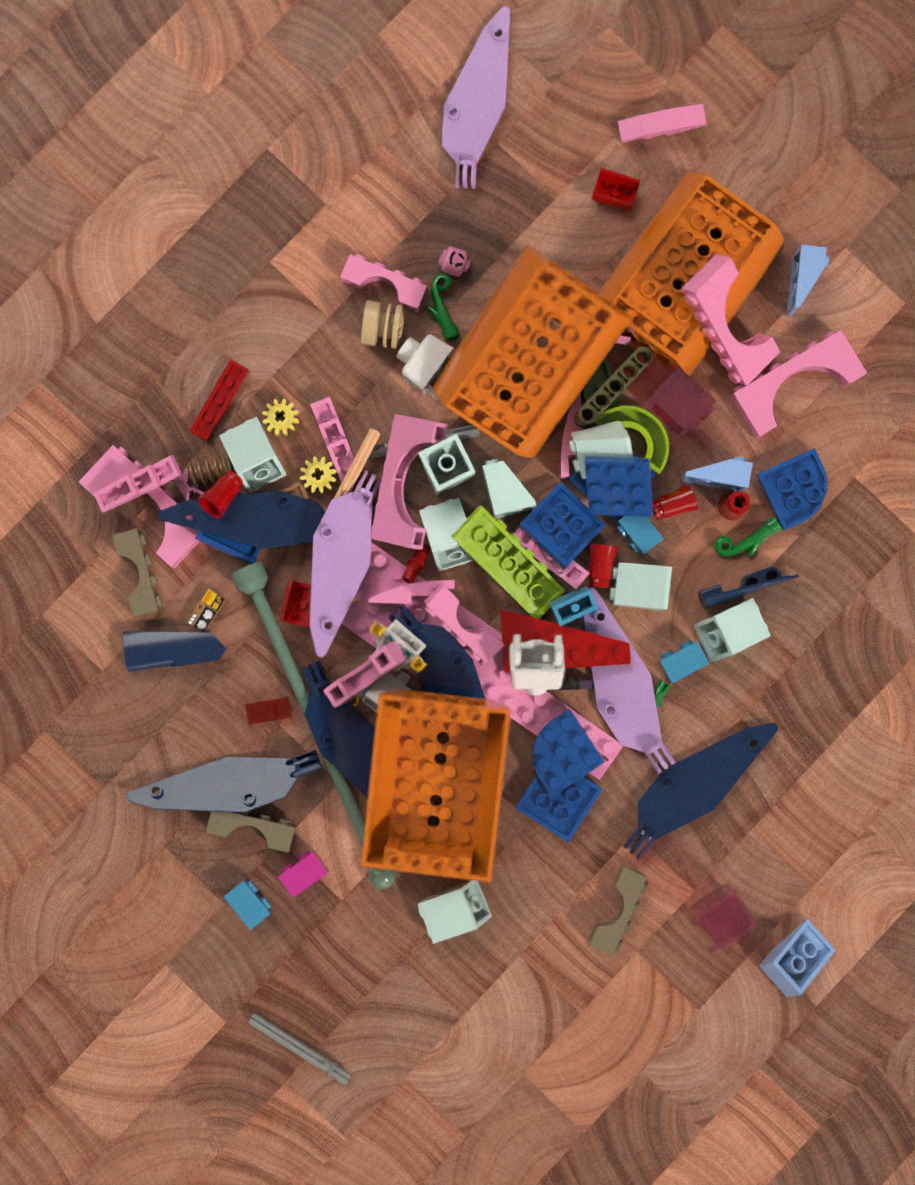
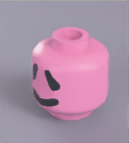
[438,246,470,277]

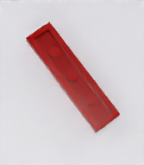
[189,359,249,442]

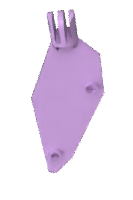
[442,6,510,189]
[310,470,382,657]
[584,588,676,774]

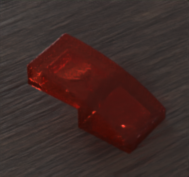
[245,697,292,725]

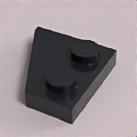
[547,676,594,691]

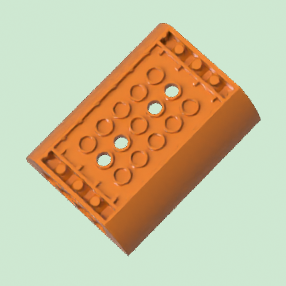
[598,172,784,379]
[432,244,633,458]
[361,689,511,882]

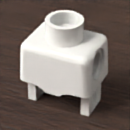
[396,334,454,404]
[510,635,565,696]

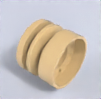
[361,300,404,349]

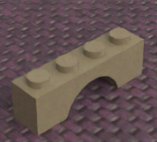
[112,529,163,617]
[206,811,296,853]
[588,865,648,956]

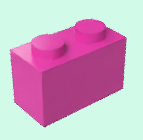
[278,850,329,898]

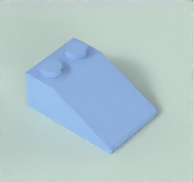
[787,245,829,317]
[680,457,753,492]
[759,919,836,997]

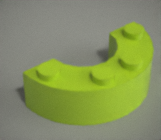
[594,405,670,474]

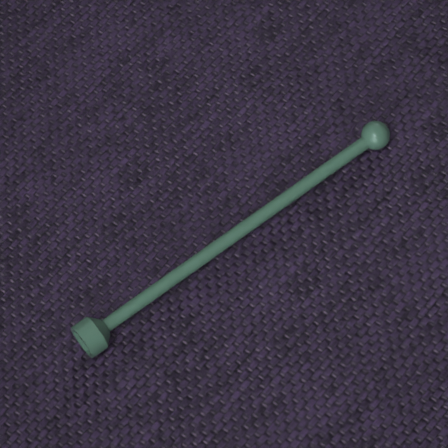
[231,561,396,889]

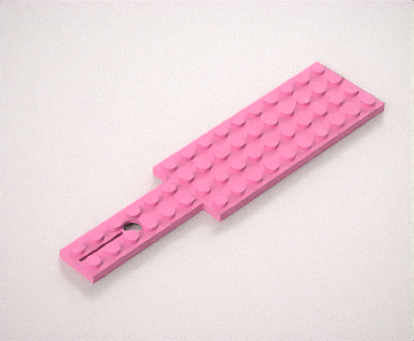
[341,542,623,780]

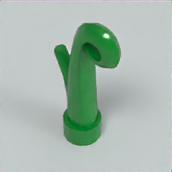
[425,273,461,342]
[714,516,782,558]

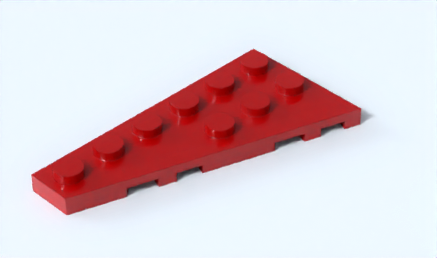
[500,609,631,672]

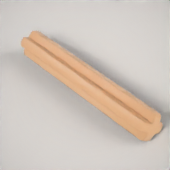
[334,428,380,499]

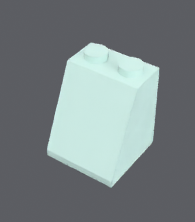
[219,417,287,494]
[569,420,633,479]
[418,434,476,496]
[482,459,536,519]
[419,498,474,572]
[609,562,672,611]
[693,598,771,663]
[417,880,492,944]

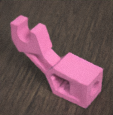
[172,465,204,501]

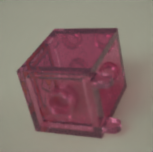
[642,367,716,438]
[691,883,758,952]

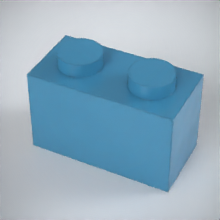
[616,516,663,556]
[548,586,599,626]
[658,640,709,684]
[224,878,272,930]

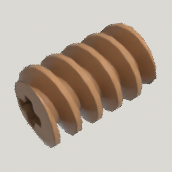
[188,456,234,488]

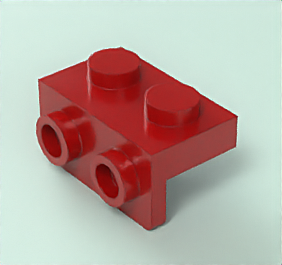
[591,168,640,212]
[280,580,311,628]

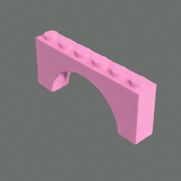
[681,254,780,386]
[730,330,867,439]
[371,414,448,550]
[79,445,200,568]

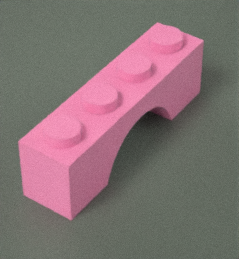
[340,254,427,313]
[424,583,504,663]
[323,641,407,708]

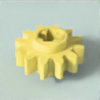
[262,399,299,436]
[300,456,337,494]

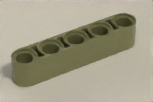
[574,347,653,428]

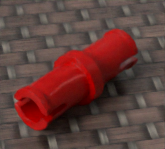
[402,543,431,584]

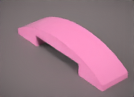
[514,527,590,590]

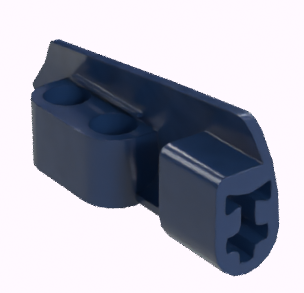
[698,567,799,609]
[123,631,227,672]

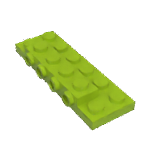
[451,505,565,619]

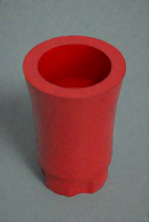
[198,471,243,518]
[653,483,699,520]
[718,491,750,521]
[589,543,618,588]

